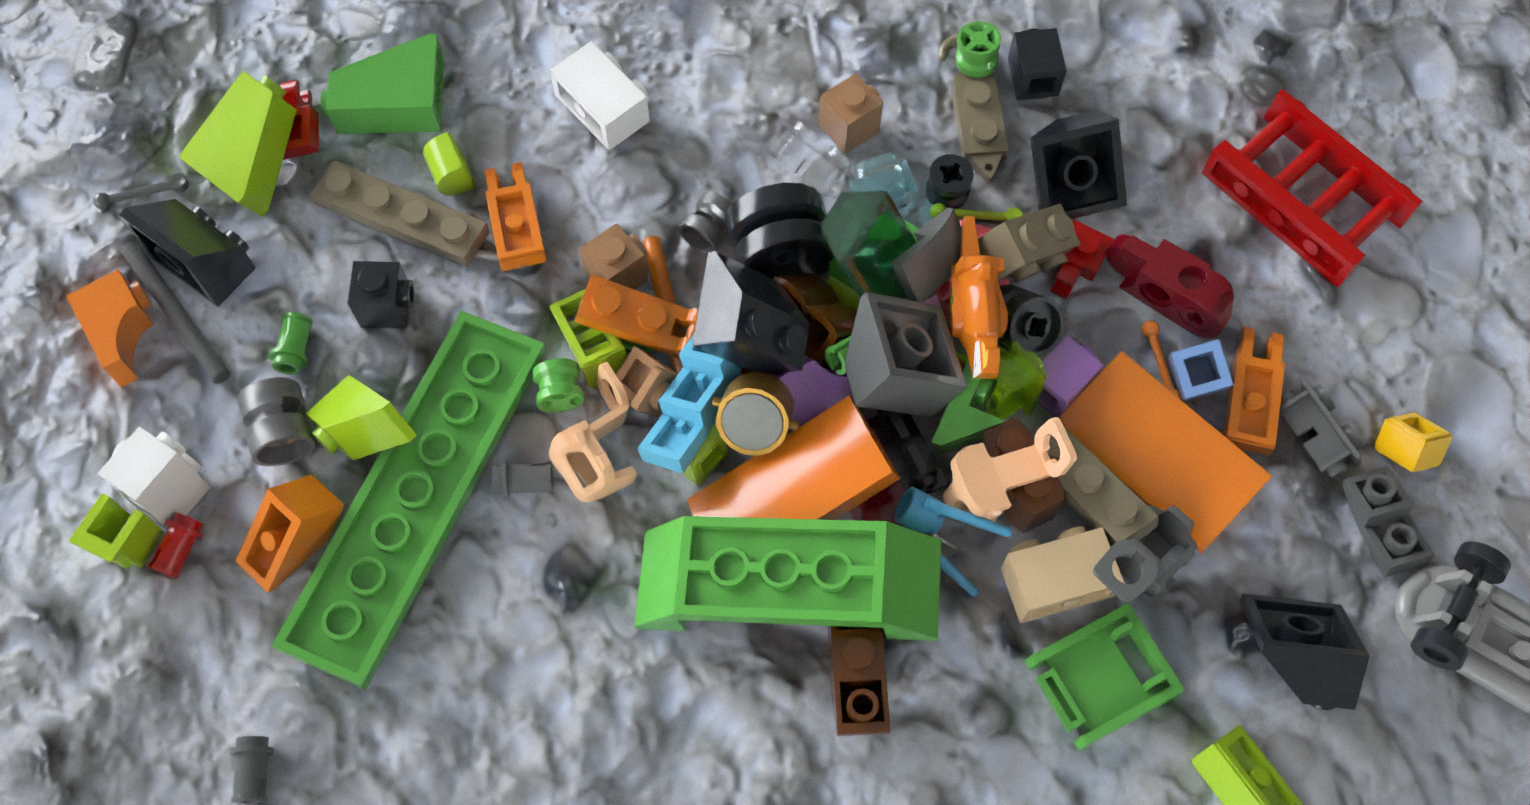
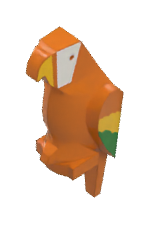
[950,216,1008,379]

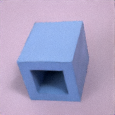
[1167,339,1234,402]

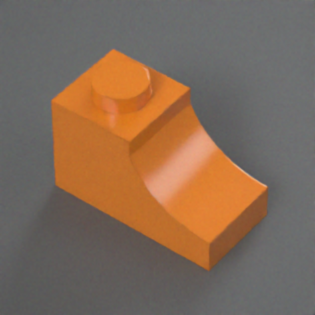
[66,269,154,387]

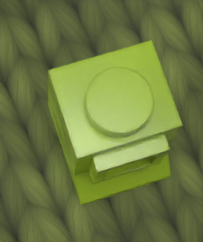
[68,493,165,569]

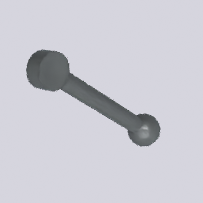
[93,173,189,210]

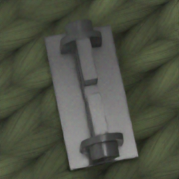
[1279,378,1364,479]

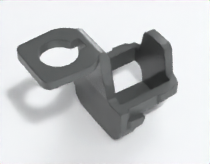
[1093,505,1197,603]

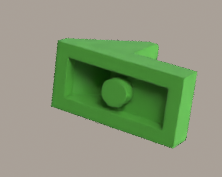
[931,360,1005,454]

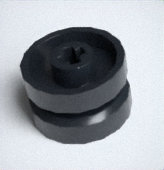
[725,182,837,279]

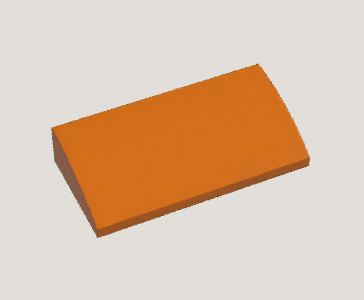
[1059,351,1272,554]
[687,395,901,520]

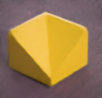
[1374,412,1453,473]

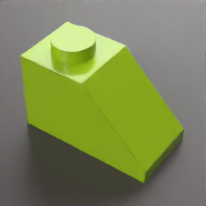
[305,375,417,460]

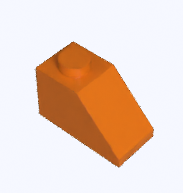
[235,474,345,593]

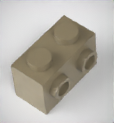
[978,204,1081,283]

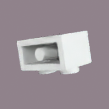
[550,41,650,151]
[97,426,210,529]

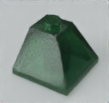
[820,191,917,299]

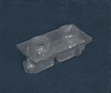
[767,118,857,199]

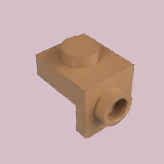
[610,345,678,418]

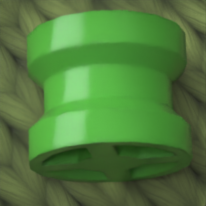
[956,21,1001,78]
[532,358,585,413]

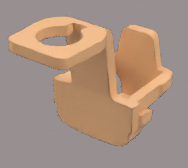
[549,362,637,502]
[942,417,1077,528]

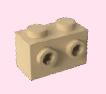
[1000,526,1124,624]

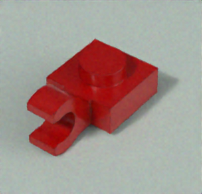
[280,80,319,160]
[1050,219,1114,300]

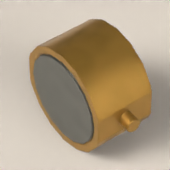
[712,372,799,456]

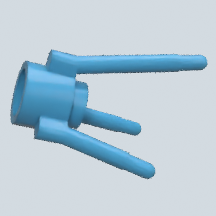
[894,487,1012,596]

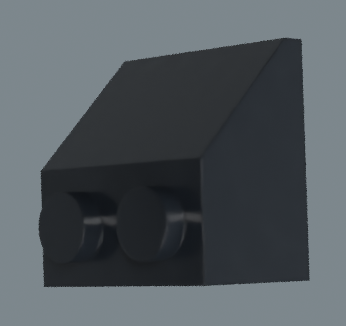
[118,199,256,307]
[692,251,810,374]

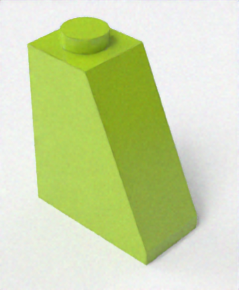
[178,71,297,218]

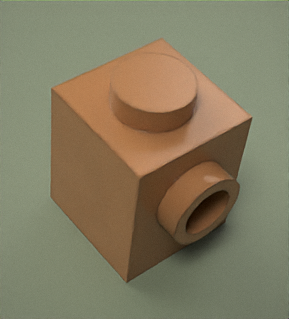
[819,73,883,154]
[579,223,648,290]

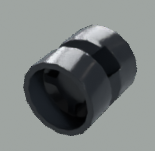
[998,284,1065,358]

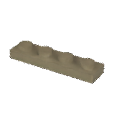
[310,160,490,267]

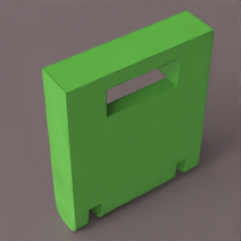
[1024,603,1185,751]

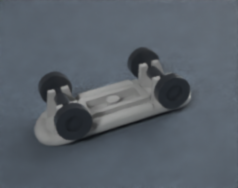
[1394,541,1530,715]

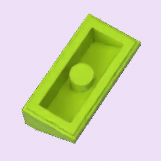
[1192,724,1303,805]

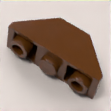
[828,626,891,736]

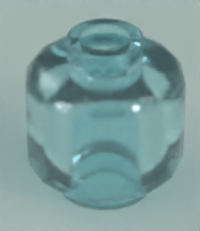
[848,152,917,217]

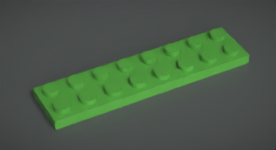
[272,310,547,690]

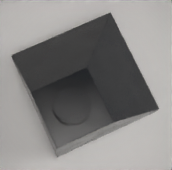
[1030,110,1127,219]
[1240,593,1370,710]

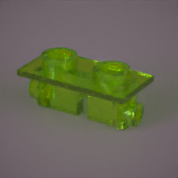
[986,341,1048,420]

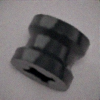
[926,154,974,209]

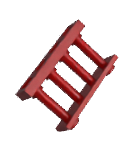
[1201,89,1423,287]

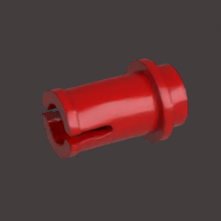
[147,512,204,579]

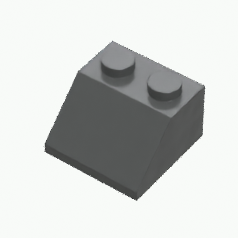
[844,292,967,417]

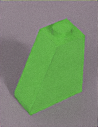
[320,34,445,134]

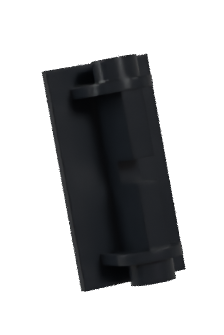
[867,409,949,494]

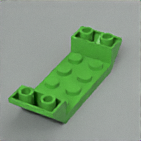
[634,516,941,641]

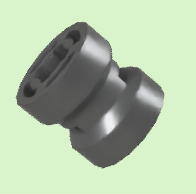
[678,191,732,255]

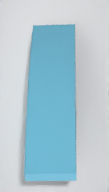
[638,334,743,474]

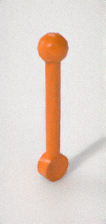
[1141,320,1181,400]

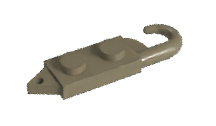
[939,34,1009,184]

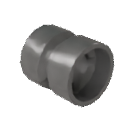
[237,377,315,466]

